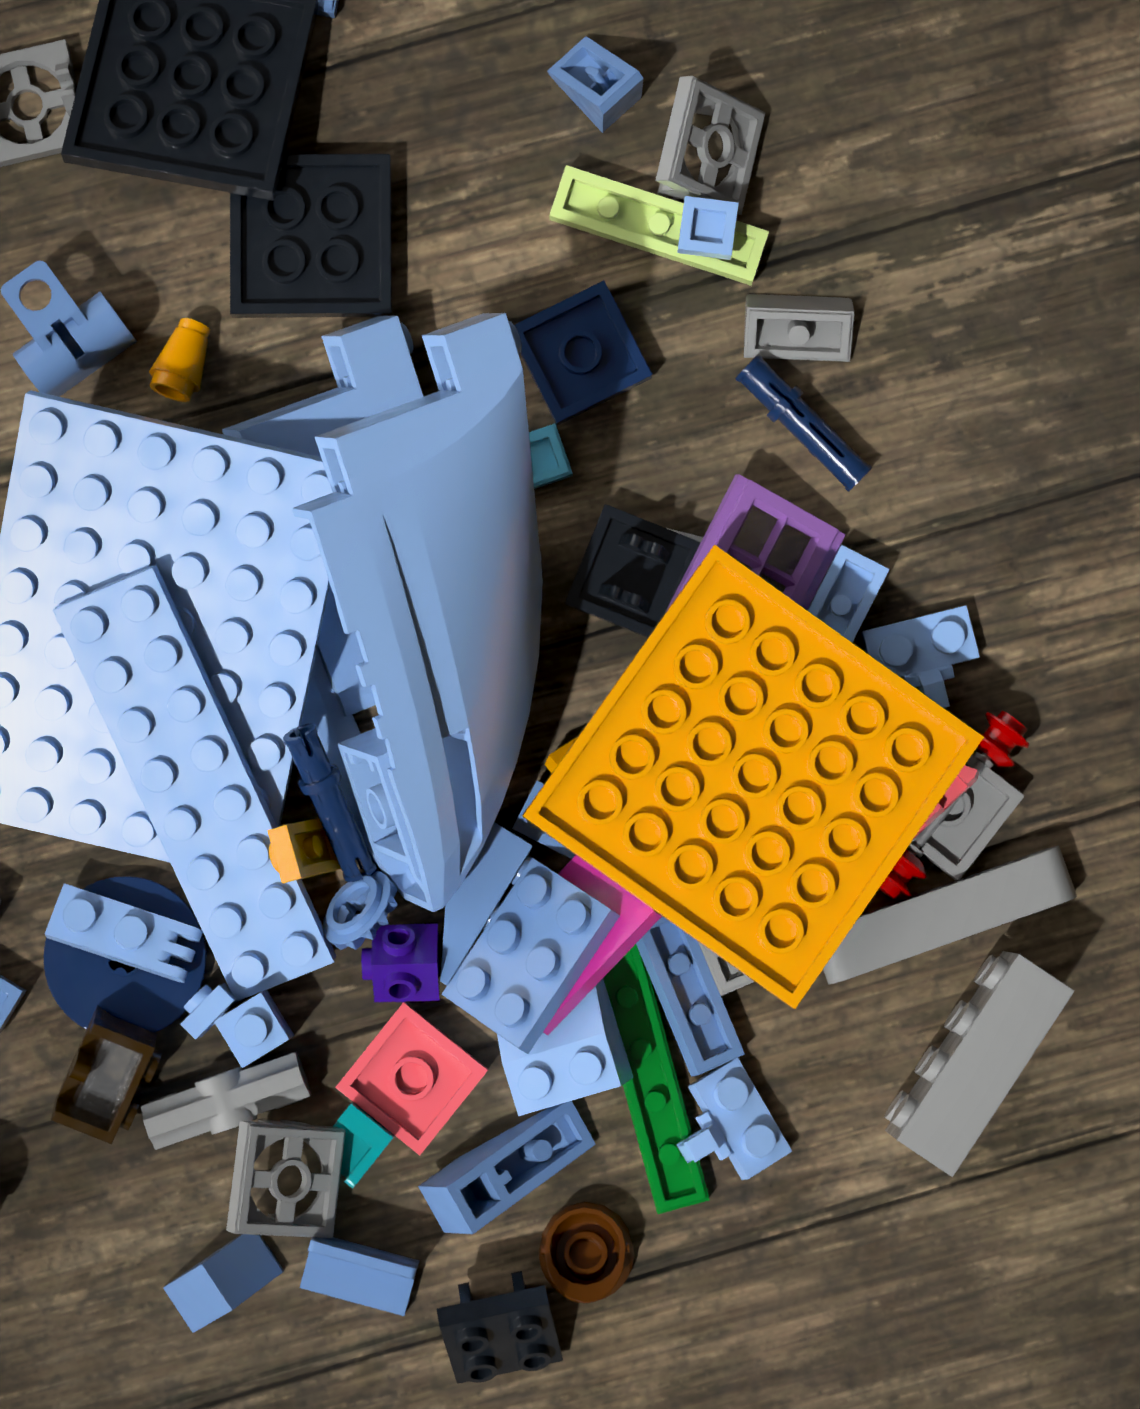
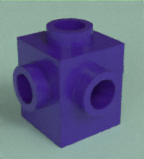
[361,924,440,1002]

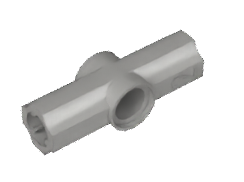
[140,1052,311,1150]

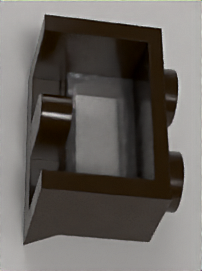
[51,1005,162,1144]

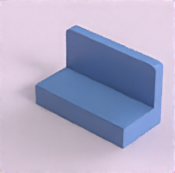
[299,1237,419,1316]

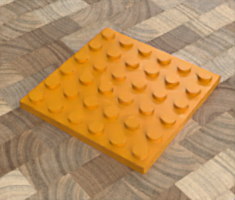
[522,545,984,1009]

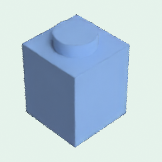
[214,990,295,1068]

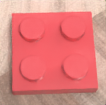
[335,1002,488,1156]

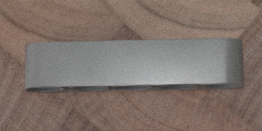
[823,845,1077,985]

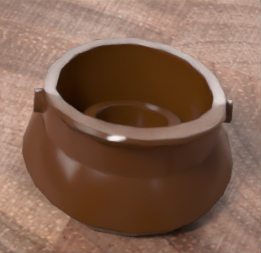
[539,1201,634,1303]

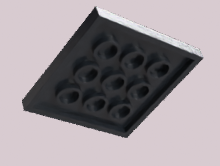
[61,0,318,201]

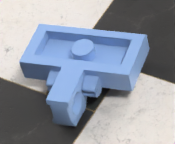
[861,605,980,709]
[676,1058,792,1180]

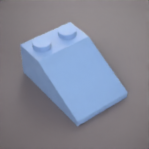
[497,979,633,1116]

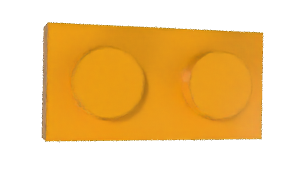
[267,818,341,884]

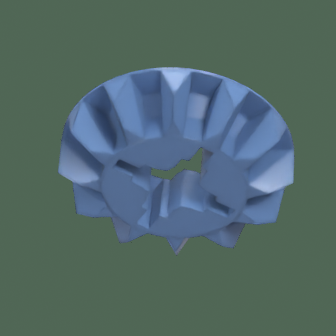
[323,871,398,950]

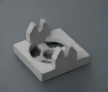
[0,39,78,167]
[655,76,765,215]
[226,1118,346,1238]

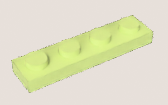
[549,165,769,285]

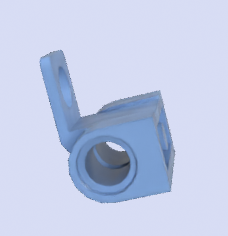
[1,260,137,397]

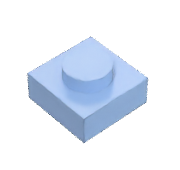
[677,196,738,260]
[180,983,238,1040]

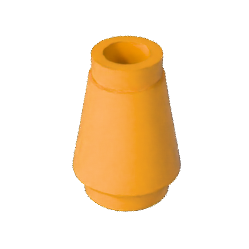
[149,318,210,402]

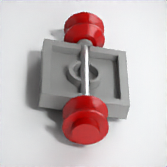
[879,711,1029,900]

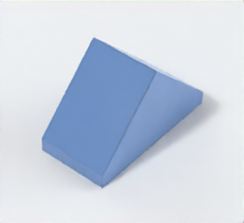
[547,36,643,133]
[163,1234,284,1333]

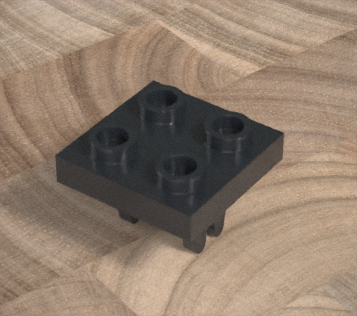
[565,504,701,638]
[437,1271,563,1384]

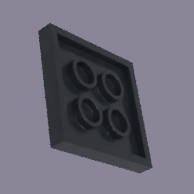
[230,154,392,318]

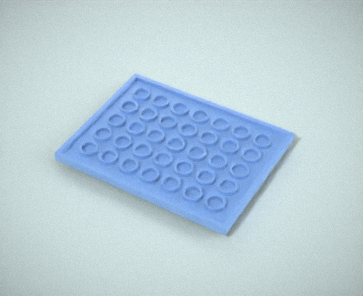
[0,390,333,862]

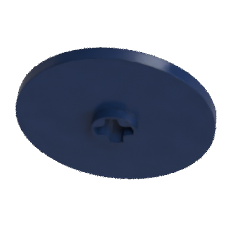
[44,876,207,1033]

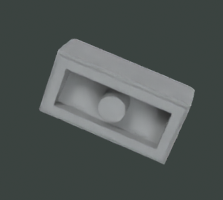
[744,294,854,362]

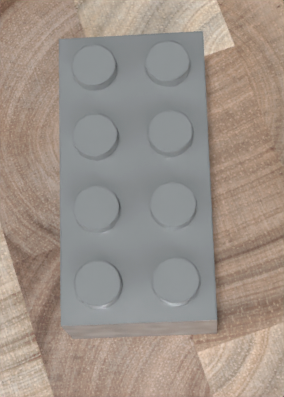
[884,951,1074,1177]

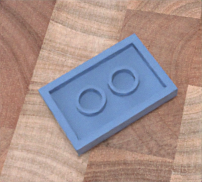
[442,858,620,1054]

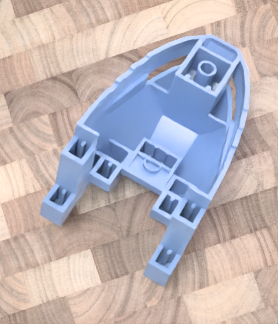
[222,313,543,912]

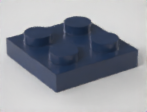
[514,280,652,426]

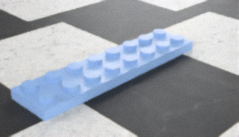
[52,564,336,1002]

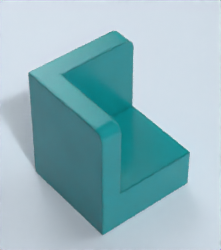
[333,1102,395,1189]

